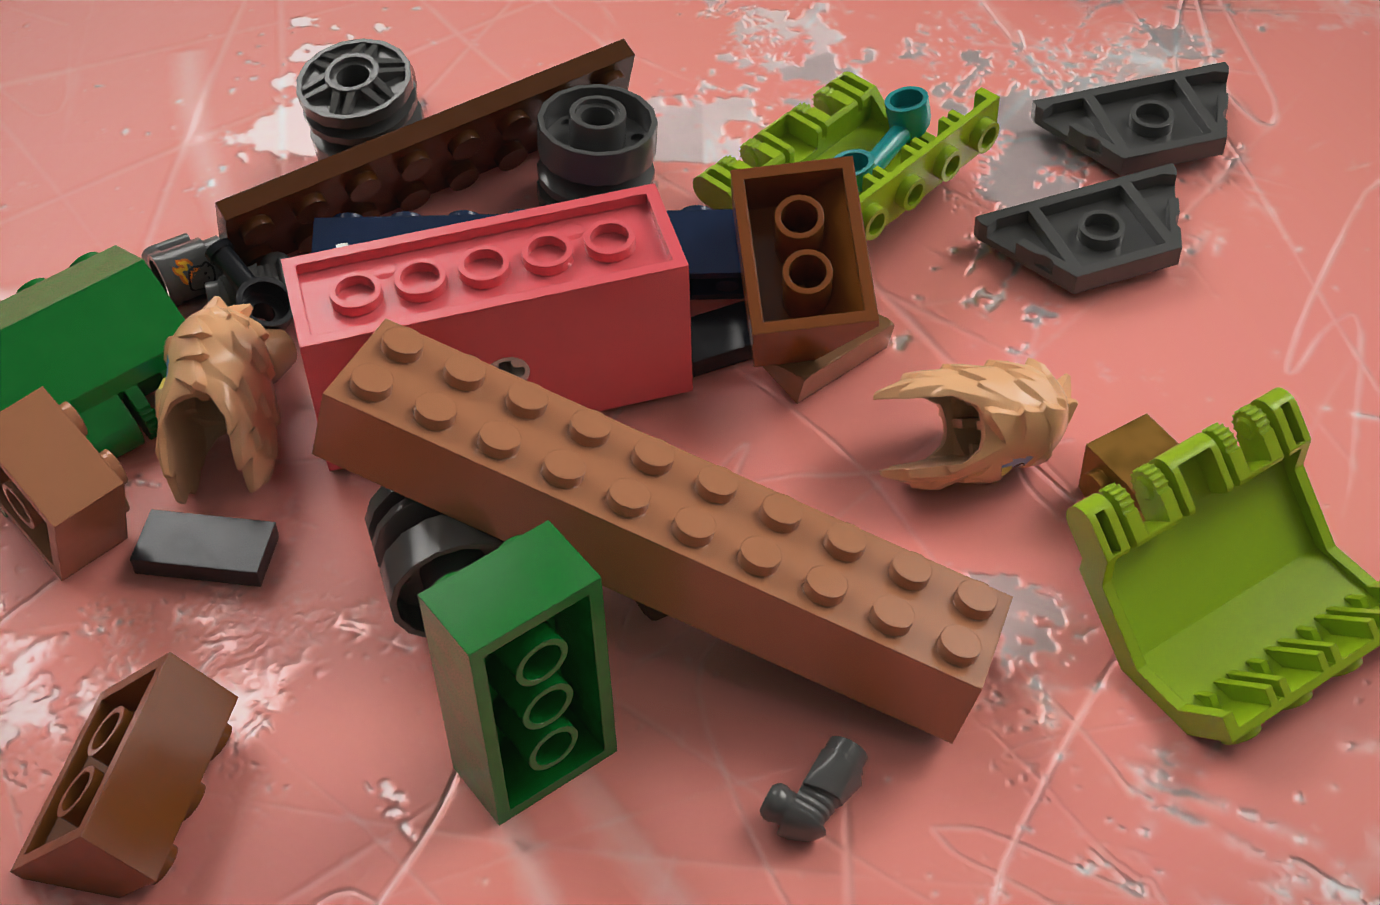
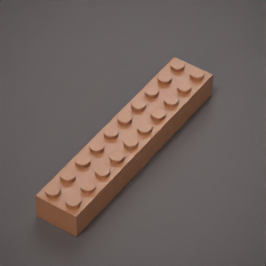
[312,318,1013,744]

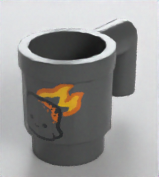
[141,233,223,307]

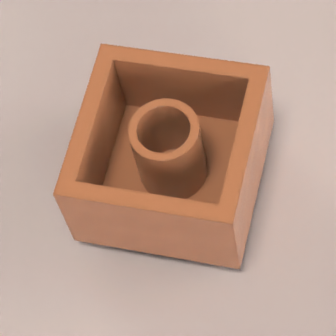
[0,386,130,581]

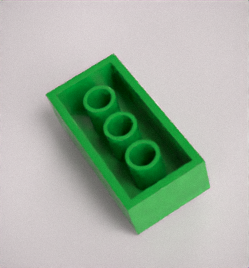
[418,520,617,826]

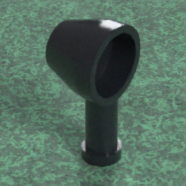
[205,238,293,331]

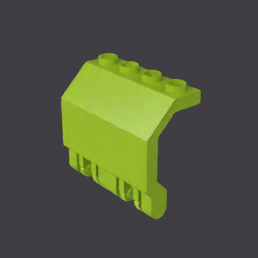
[693,71,1000,241]
[1066,387,1380,745]

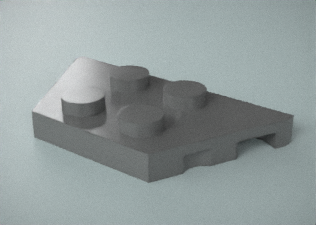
[1031,62,1229,176]
[974,163,1182,294]

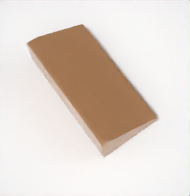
[763,314,895,404]

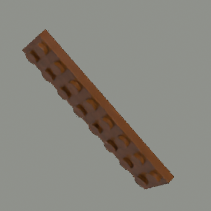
[215,38,635,267]

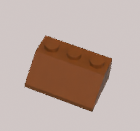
[730,156,879,367]
[10,652,239,898]

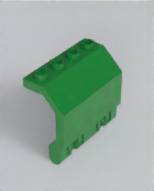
[0,245,185,518]

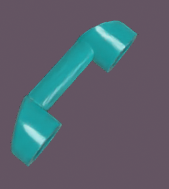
[833,86,931,192]

